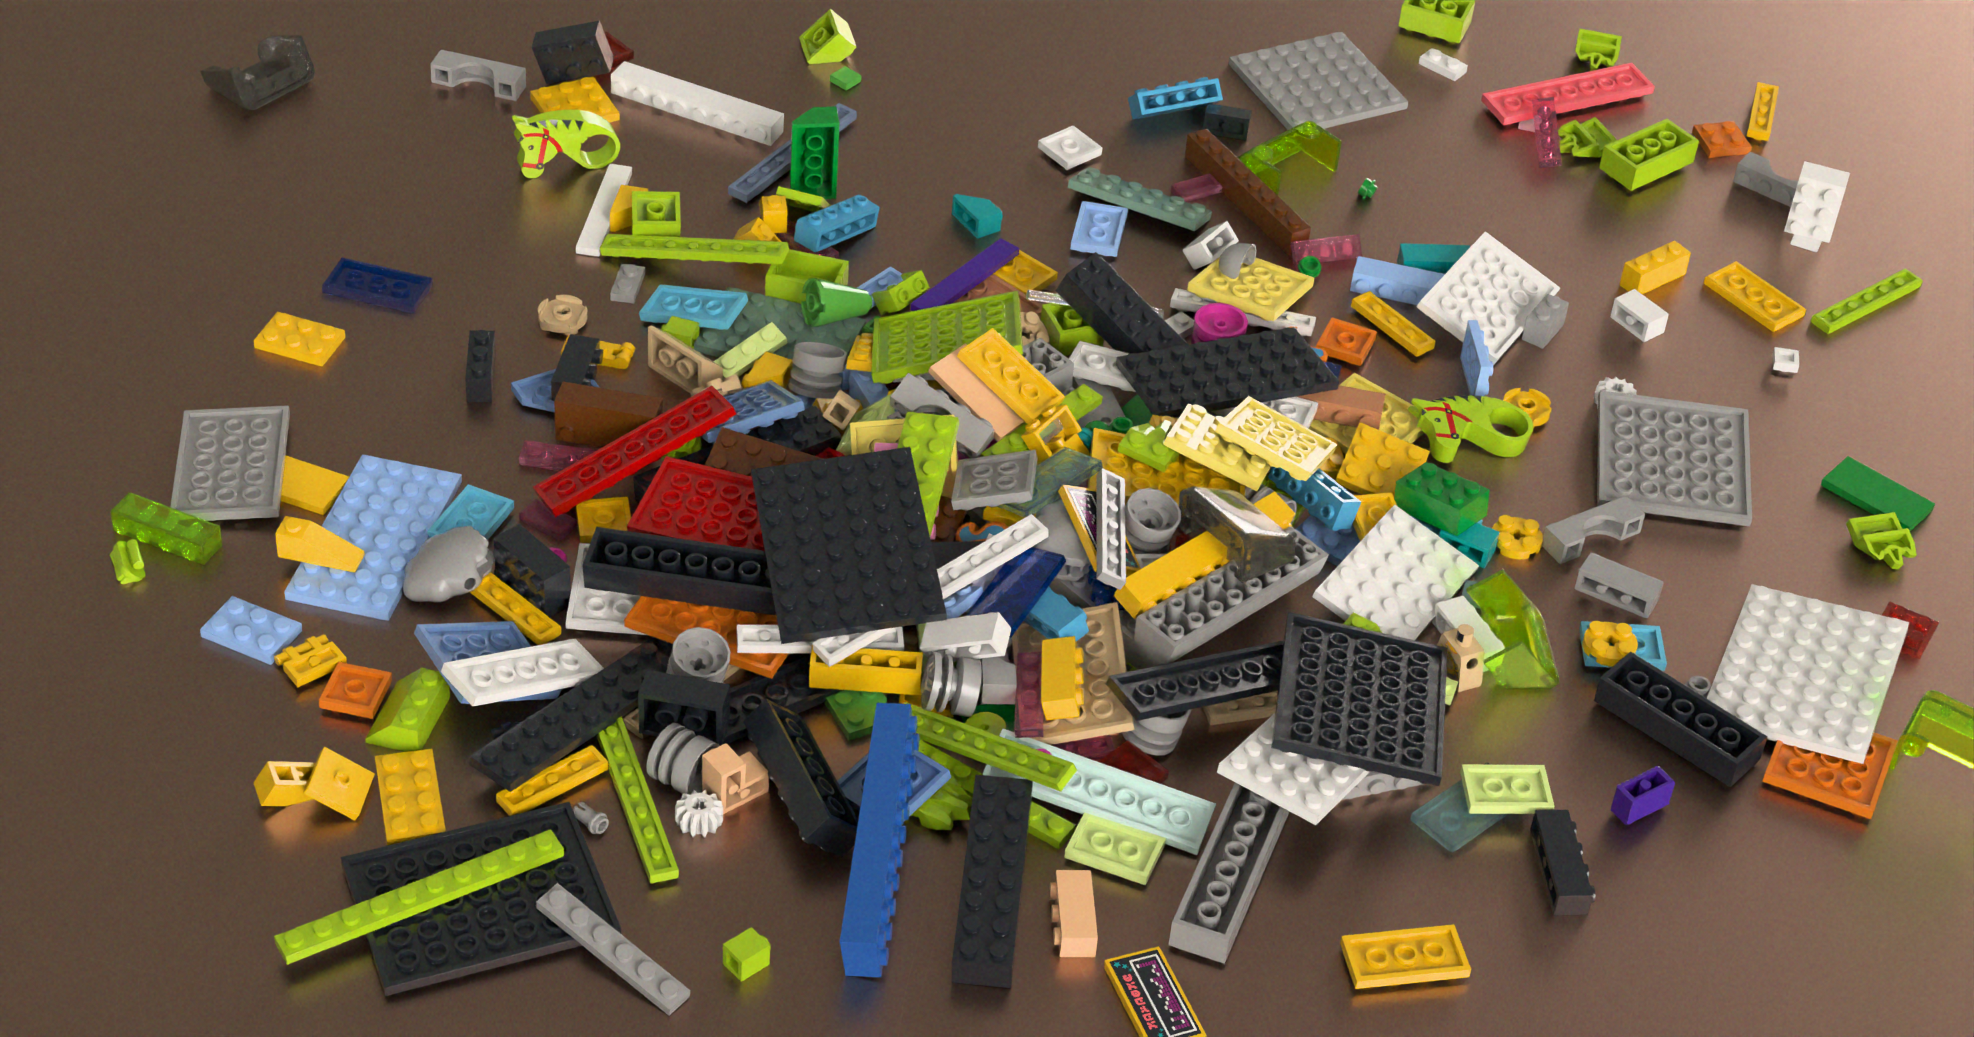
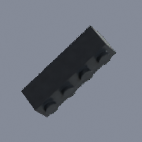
[1530,810,1596,915]

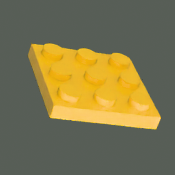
[530,76,620,123]
[1335,422,1430,497]

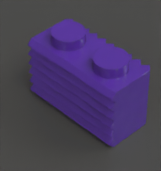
[1611,766,1675,825]

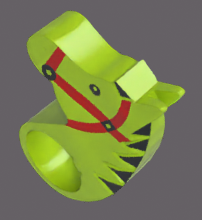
[512,110,620,178]
[1408,395,1533,463]

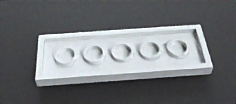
[441,639,604,707]

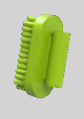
[109,539,145,584]

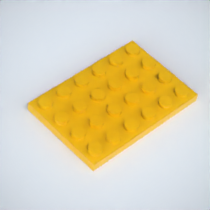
[1088,428,1245,523]

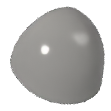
[1219,243,1256,279]

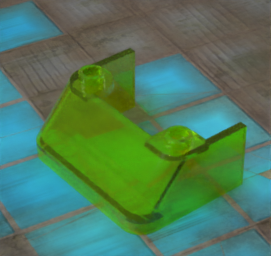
[1237,121,1342,196]
[1466,569,1560,689]
[1889,690,1974,770]

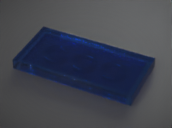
[322,257,433,313]
[966,547,1066,638]

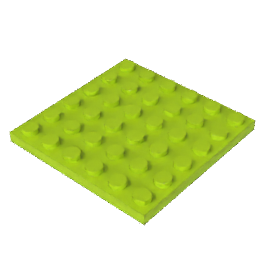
[871,291,1023,384]

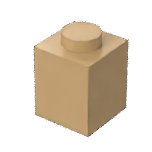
[822,390,861,430]

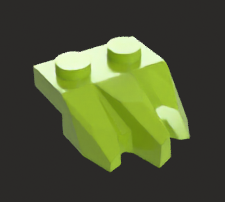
[1575,28,1622,71]
[1556,117,1617,157]
[1118,420,1180,472]
[1846,512,1917,569]
[911,776,973,830]

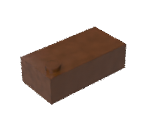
[554,382,663,448]

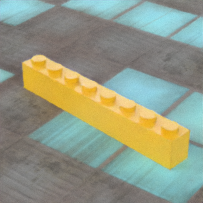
[1114,491,1295,619]

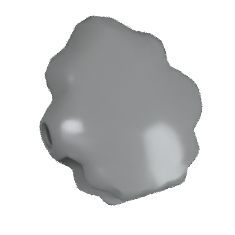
[1028,499,1094,581]
[403,526,495,602]

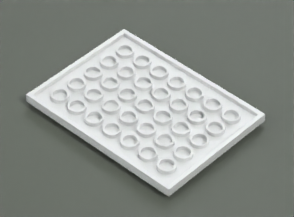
[1707,584,1909,764]

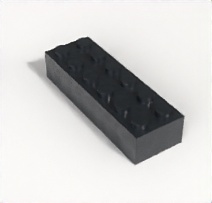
[1055,252,1189,354]
[1594,652,1768,787]
[743,699,858,857]

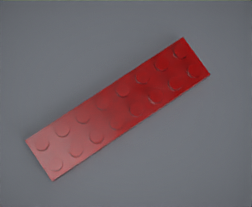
[533,386,736,517]

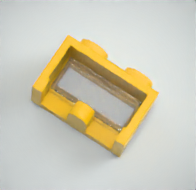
[1021,404,1082,462]

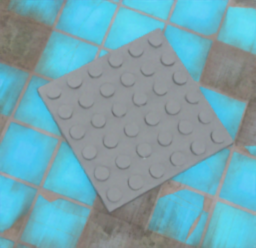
[1229,32,1408,136]
[1597,390,1752,526]

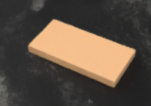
[928,343,1026,442]

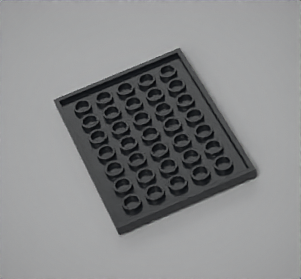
[751,447,947,644]
[1271,612,1448,786]
[341,802,621,996]

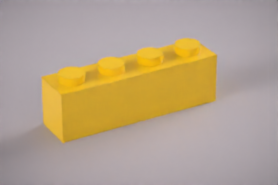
[809,645,923,695]

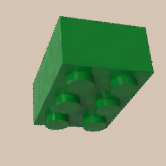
[1394,462,1490,536]

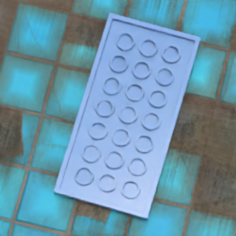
[284,454,462,621]

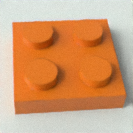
[1692,121,1752,158]
[1316,317,1377,366]
[319,662,392,719]

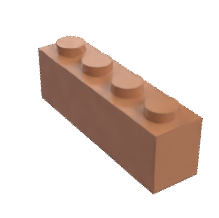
[1296,385,1386,430]

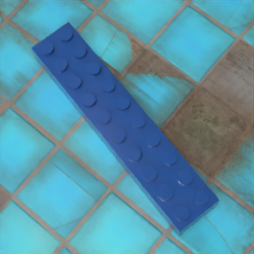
[840,703,919,977]

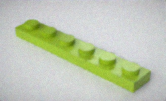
[980,384,1103,457]

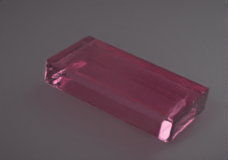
[1171,173,1222,202]
[519,499,577,541]

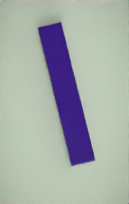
[910,238,1019,311]

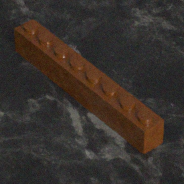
[1185,129,1311,256]

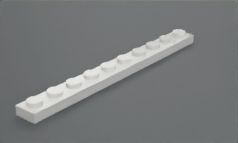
[812,514,1048,667]

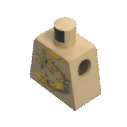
[1437,624,1485,692]

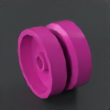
[1191,303,1248,344]

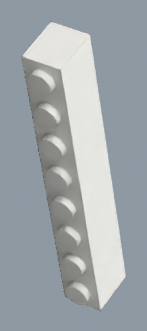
[611,61,784,146]

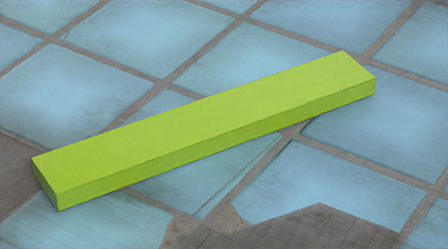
[1811,268,1923,334]

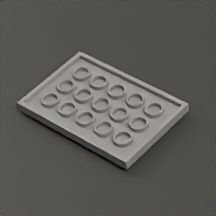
[169,406,290,522]

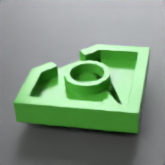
[825,690,887,741]

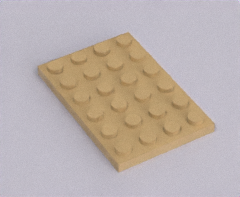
[1012,602,1134,745]

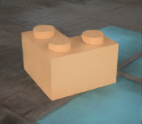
[702,743,769,814]

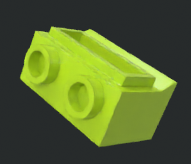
[871,270,930,316]

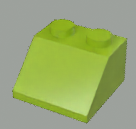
[799,9,857,64]
[632,191,681,237]

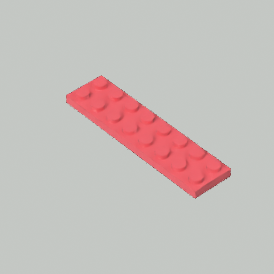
[1481,63,1655,125]

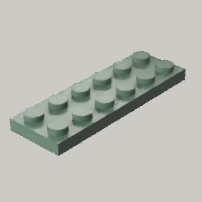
[1067,168,1212,231]

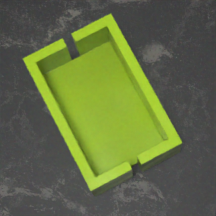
[765,249,849,304]

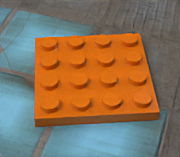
[1763,732,1898,819]

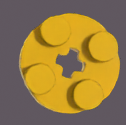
[1503,388,1552,428]
[1492,515,1543,560]
[1582,621,1638,667]

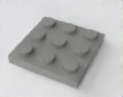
[951,450,1038,510]

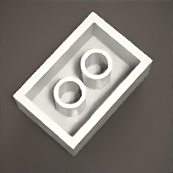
[1784,161,1850,243]

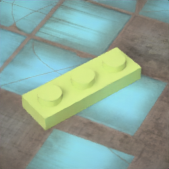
[713,322,787,379]

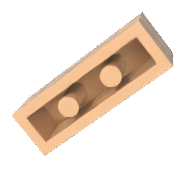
[1049,870,1098,957]

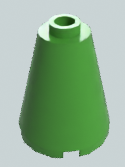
[801,278,872,327]

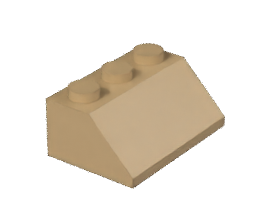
[648,325,723,393]

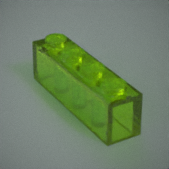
[110,492,222,565]

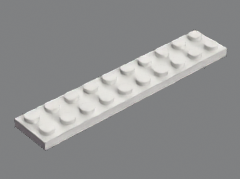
[1069,341,1318,429]

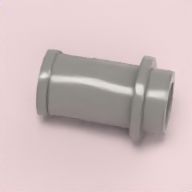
[573,802,609,834]

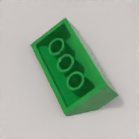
[790,106,840,200]

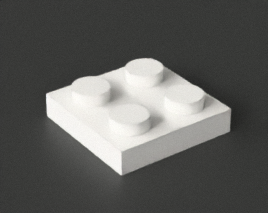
[1038,126,1102,170]

